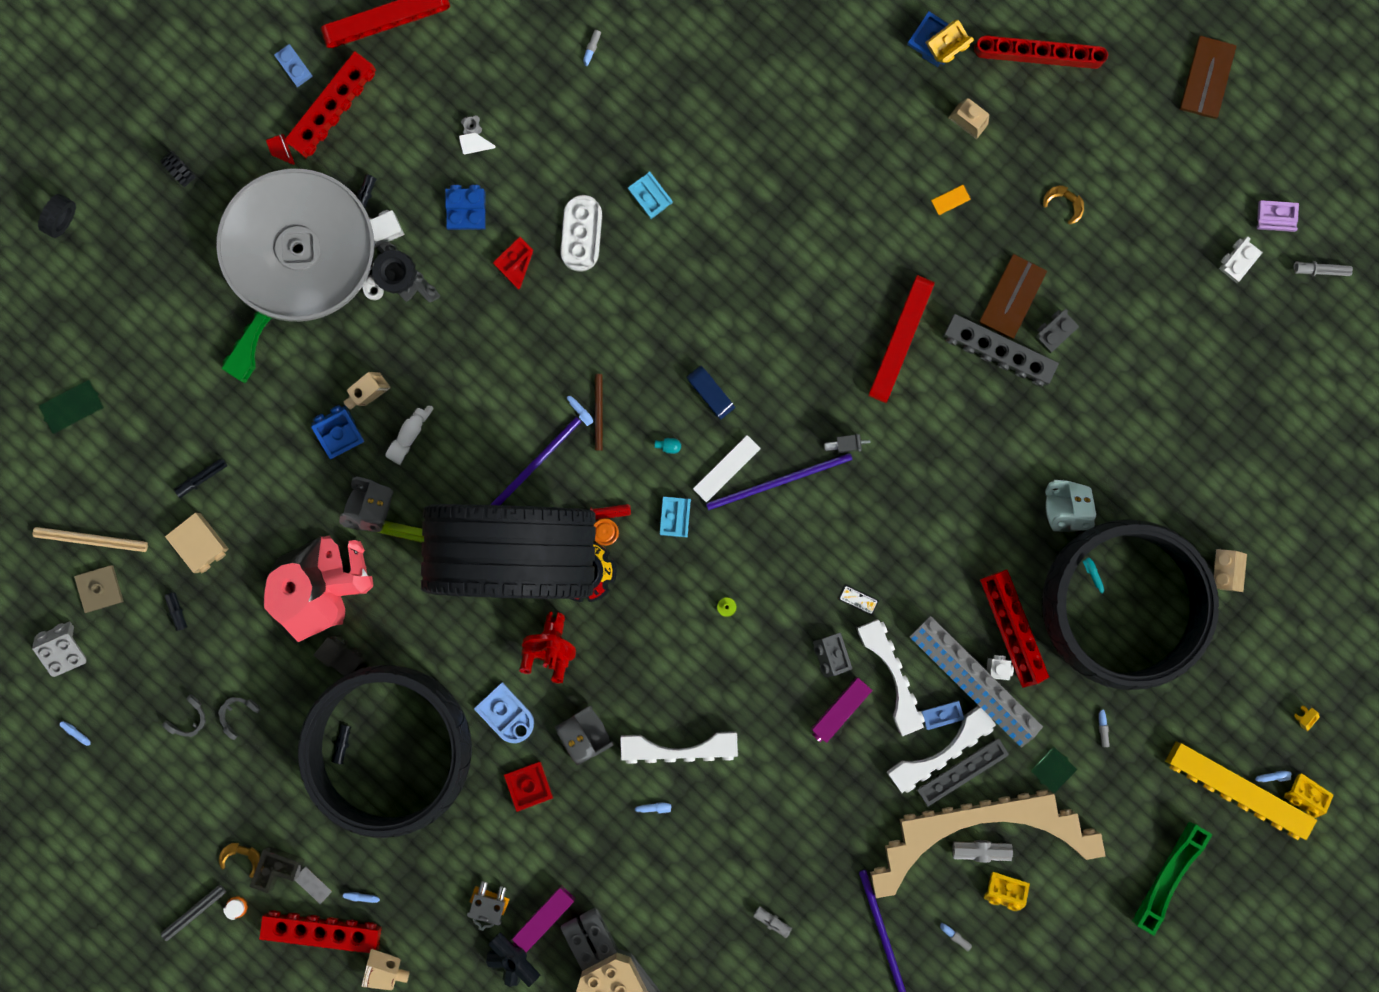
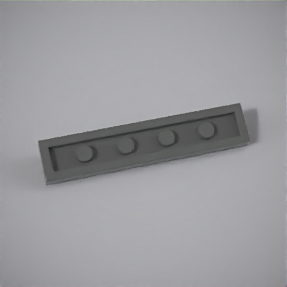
[917,738,1009,806]

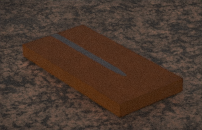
[1179,36,1237,119]
[979,254,1047,339]

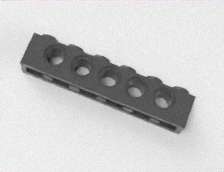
[943,314,1059,387]

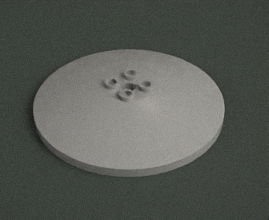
[217,169,375,322]

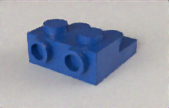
[907,11,949,67]
[445,185,486,230]
[311,405,364,459]

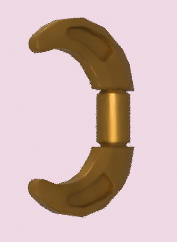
[1043,186,1084,224]
[219,843,262,878]

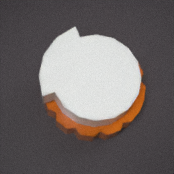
[223,896,248,920]

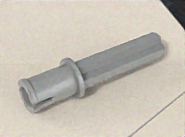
[1293,261,1353,276]

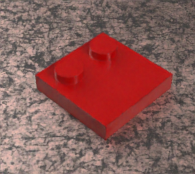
[504,762,554,812]

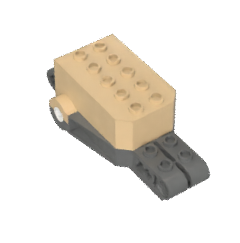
[561,907,661,992]

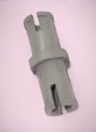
[753,906,792,938]

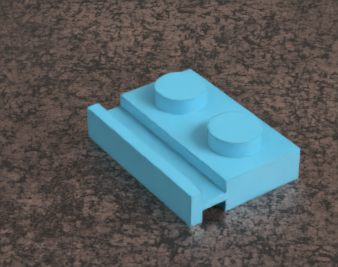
[628,171,673,219]
[660,497,691,537]

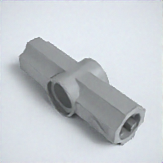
[952,840,1013,862]

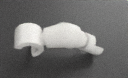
[385,406,433,465]

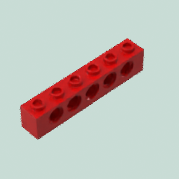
[284,51,376,158]
[980,569,1049,688]
[259,910,382,953]

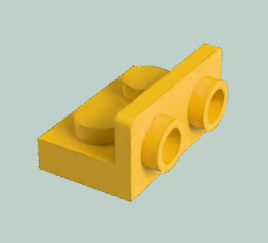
[1284,773,1333,818]
[984,872,1030,911]

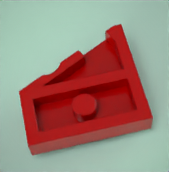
[493,237,534,290]

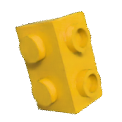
[925,19,974,63]

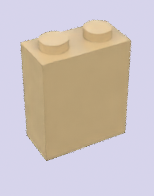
[165,513,229,574]
[1214,549,1247,592]

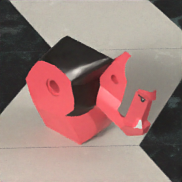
[264,535,373,645]

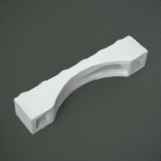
[856,619,925,736]
[887,705,996,793]
[621,731,738,764]

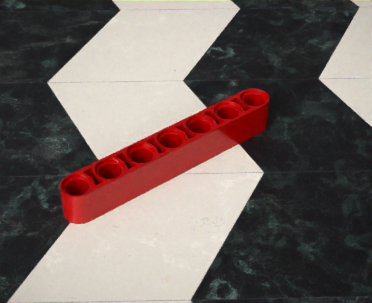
[320,0,450,48]
[974,36,1108,69]
[868,275,935,403]

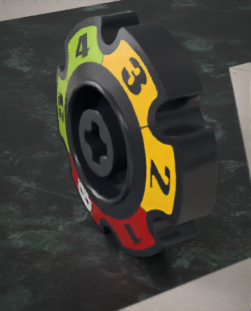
[571,542,617,602]

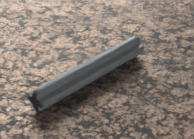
[161,885,226,941]

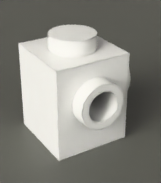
[987,655,1014,680]

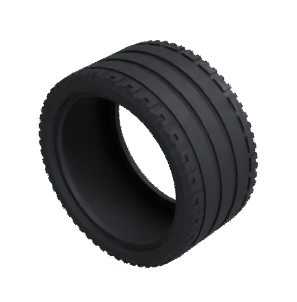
[421,504,596,599]

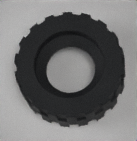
[38,194,76,238]
[372,250,417,294]

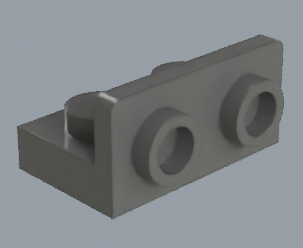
[1035,309,1079,353]
[813,633,853,678]

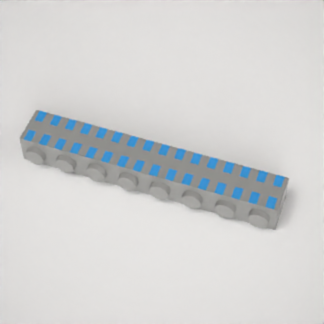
[910,616,1043,748]

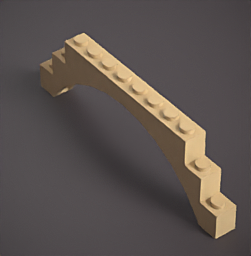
[870,790,1105,898]

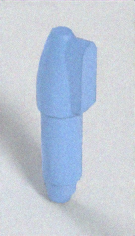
[567,396,593,426]
[60,721,91,746]
[1255,771,1292,782]
[635,802,671,813]
[343,892,380,903]

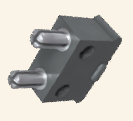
[824,434,871,453]
[467,881,506,931]

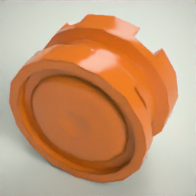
[594,519,619,546]

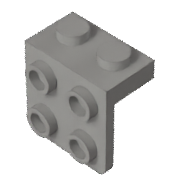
[32,622,87,677]

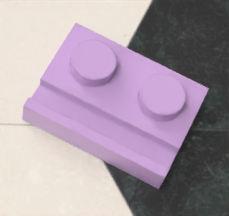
[1257,200,1299,232]

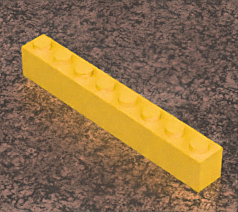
[1165,742,1317,840]

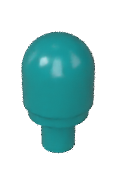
[654,438,681,454]

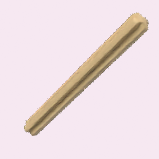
[33,527,148,552]

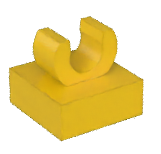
[1294,706,1320,732]

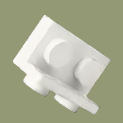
[1219,237,1263,283]

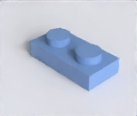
[274,44,313,87]
[921,701,965,730]

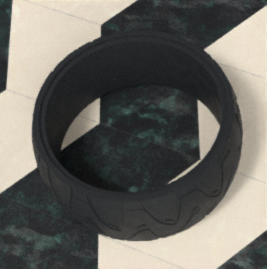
[1042,519,1219,690]
[298,665,472,838]

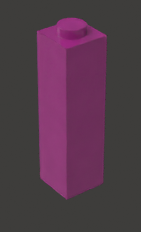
[811,677,873,743]
[512,885,575,953]

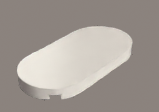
[561,195,602,271]

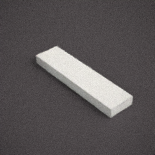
[693,435,761,503]

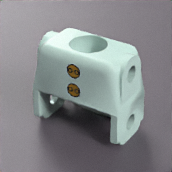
[1045,480,1096,532]

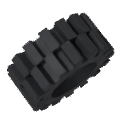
[160,151,196,188]

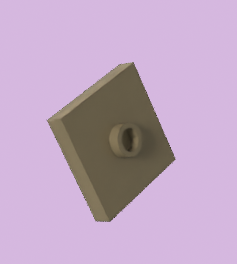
[74,565,124,613]

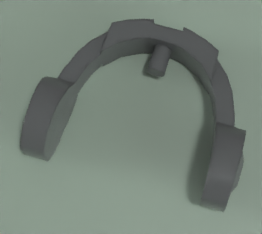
[162,694,206,737]
[218,697,261,740]

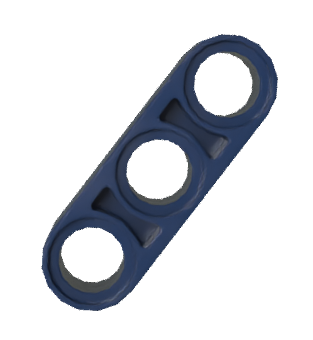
[686,365,735,420]

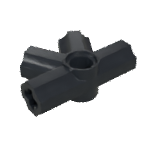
[486,932,541,987]

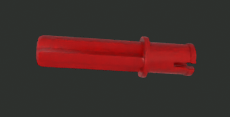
[590,504,631,520]

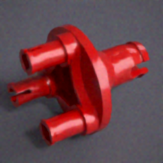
[519,612,576,683]

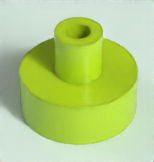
[717,597,736,617]

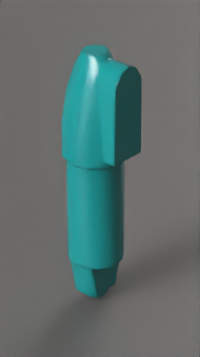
[1083,557,1104,593]

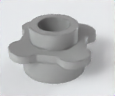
[461,115,482,135]

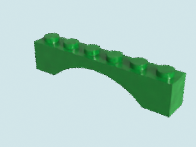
[221,311,272,383]
[1131,821,1213,936]

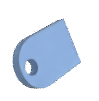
[474,682,534,743]

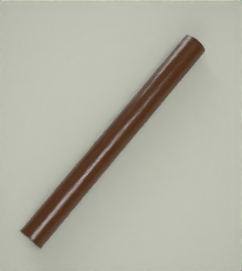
[595,374,603,451]

